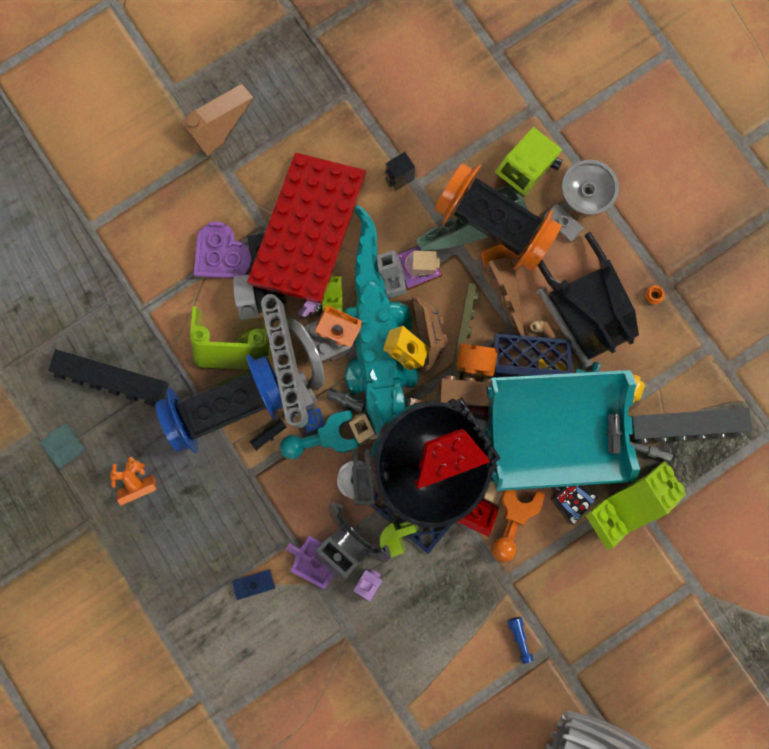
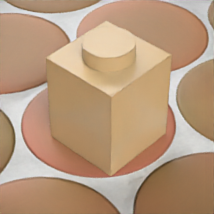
[412,251,440,275]

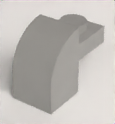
[377,250,407,298]
[233,274,259,320]

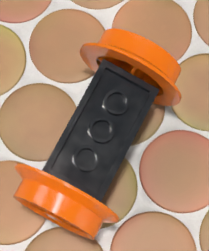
[434,163,562,272]

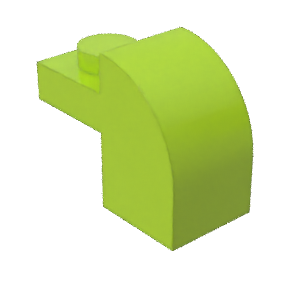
[322,276,343,312]
[380,520,419,557]

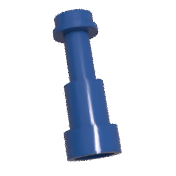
[507,617,533,664]

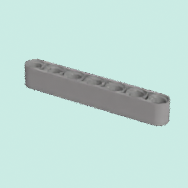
[261,294,308,428]

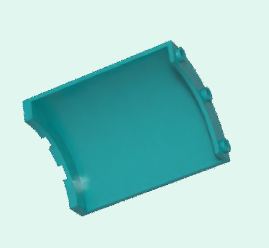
[485,370,640,491]

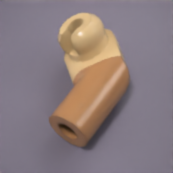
[530,320,556,338]

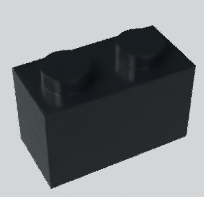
[385,152,415,191]

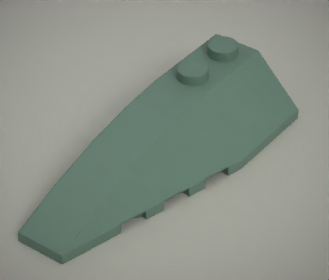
[415,184,528,251]

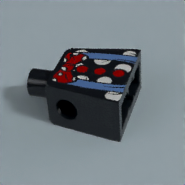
[551,485,598,524]

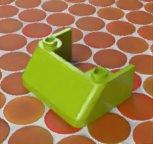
[190,306,271,371]

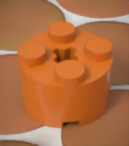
[456,343,498,376]

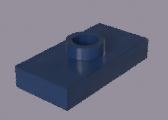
[232,569,276,600]

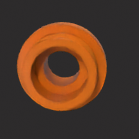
[645,285,665,305]

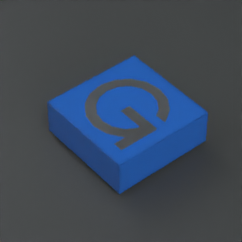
[305,408,325,432]

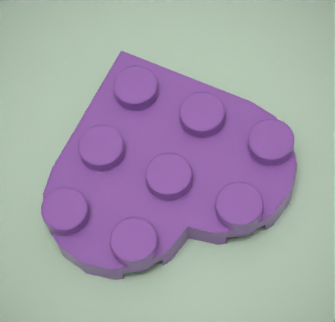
[194,221,252,279]

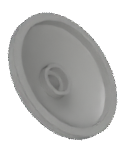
[562,160,619,215]

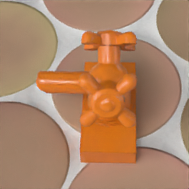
[110,457,157,506]

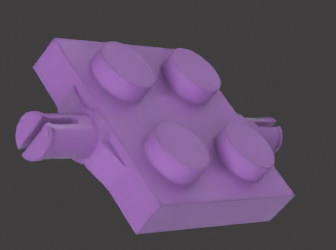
[286,536,336,589]

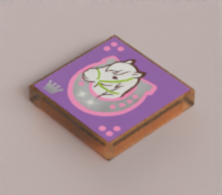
[397,245,442,291]

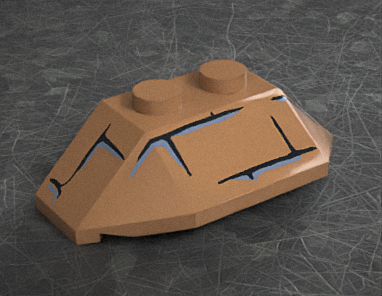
[412,295,448,373]

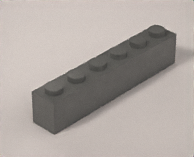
[630,408,752,443]

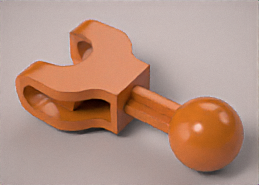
[491,490,545,562]

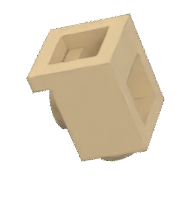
[349,413,377,444]

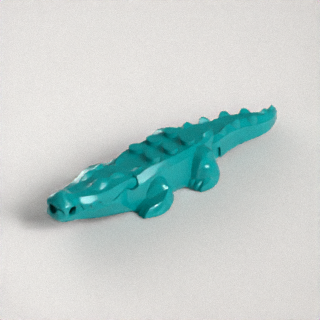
[343,205,419,434]

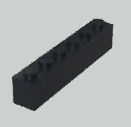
[48,349,169,407]

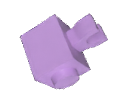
[353,568,383,601]

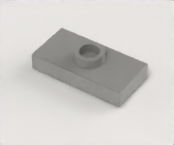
[543,203,584,243]

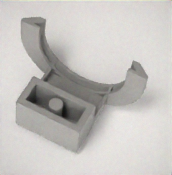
[287,318,353,390]

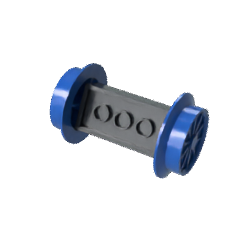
[155,354,283,454]

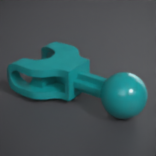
[280,411,361,460]

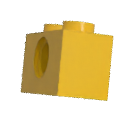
[383,326,429,371]

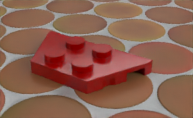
[415,429,490,489]

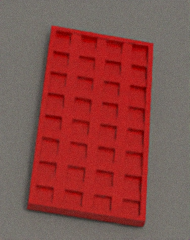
[247,152,366,304]

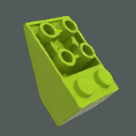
[495,127,563,196]

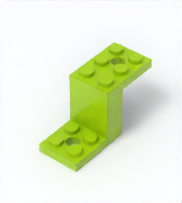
[586,461,686,550]

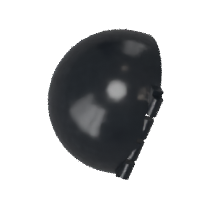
[370,397,501,527]

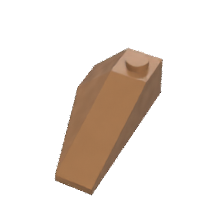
[181,84,254,157]
[485,257,524,336]

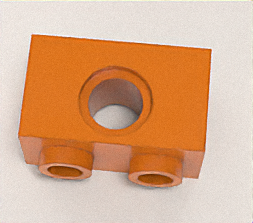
[315,305,362,348]

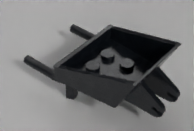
[537,232,639,360]

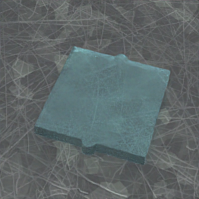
[40,423,86,469]

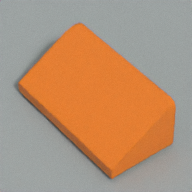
[480,244,519,268]

